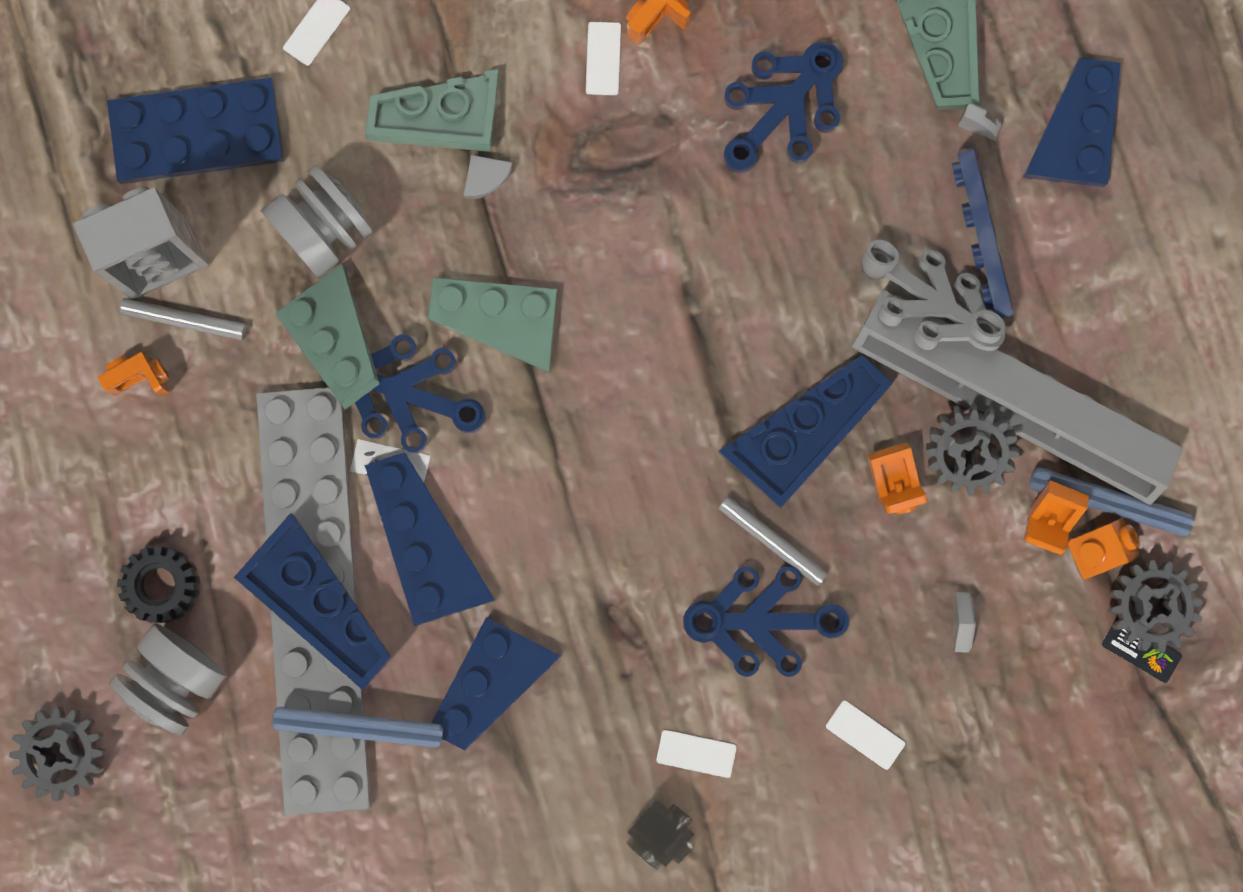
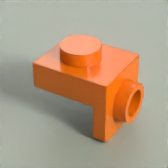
[626,0,691,46]
[97,352,170,397]
[867,442,928,514]
[1024,480,1089,555]
[1067,517,1140,580]

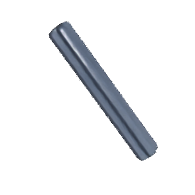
[1029,467,1194,536]
[272,706,443,748]

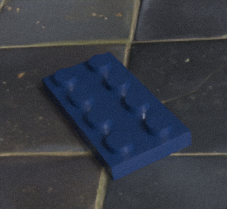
[107,77,284,184]

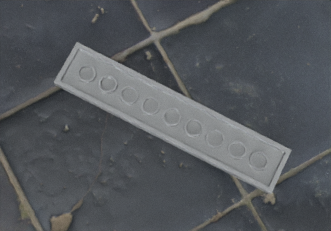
[256,388,371,816]

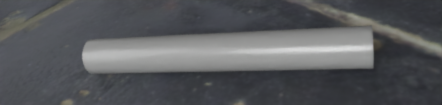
[120,298,246,340]
[718,496,828,586]

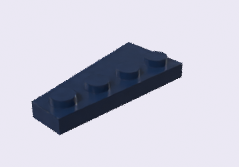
[952,144,1013,318]
[718,356,893,508]
[365,453,496,626]
[234,513,393,690]

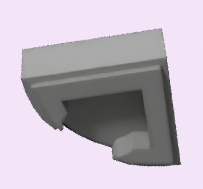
[957,102,1001,141]
[463,155,513,199]
[953,592,976,652]

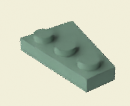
[896,0,979,110]
[365,69,499,152]
[275,264,380,409]
[428,278,557,373]

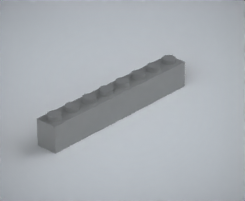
[852,290,1183,505]

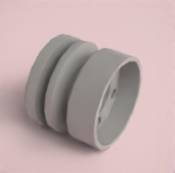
[260,165,373,279]
[109,623,227,736]

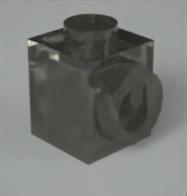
[626,797,694,870]

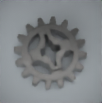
[926,404,1019,496]
[1107,560,1204,652]
[9,707,107,801]

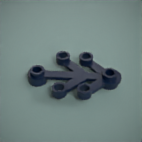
[724,42,843,174]
[355,334,486,453]
[683,566,849,677]

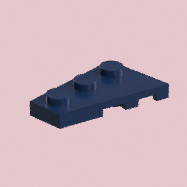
[1022,58,1121,188]
[431,617,561,751]

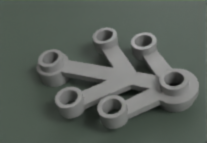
[862,240,1005,351]

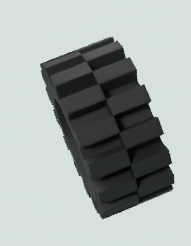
[117,546,200,623]

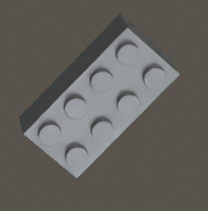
[73,187,209,300]

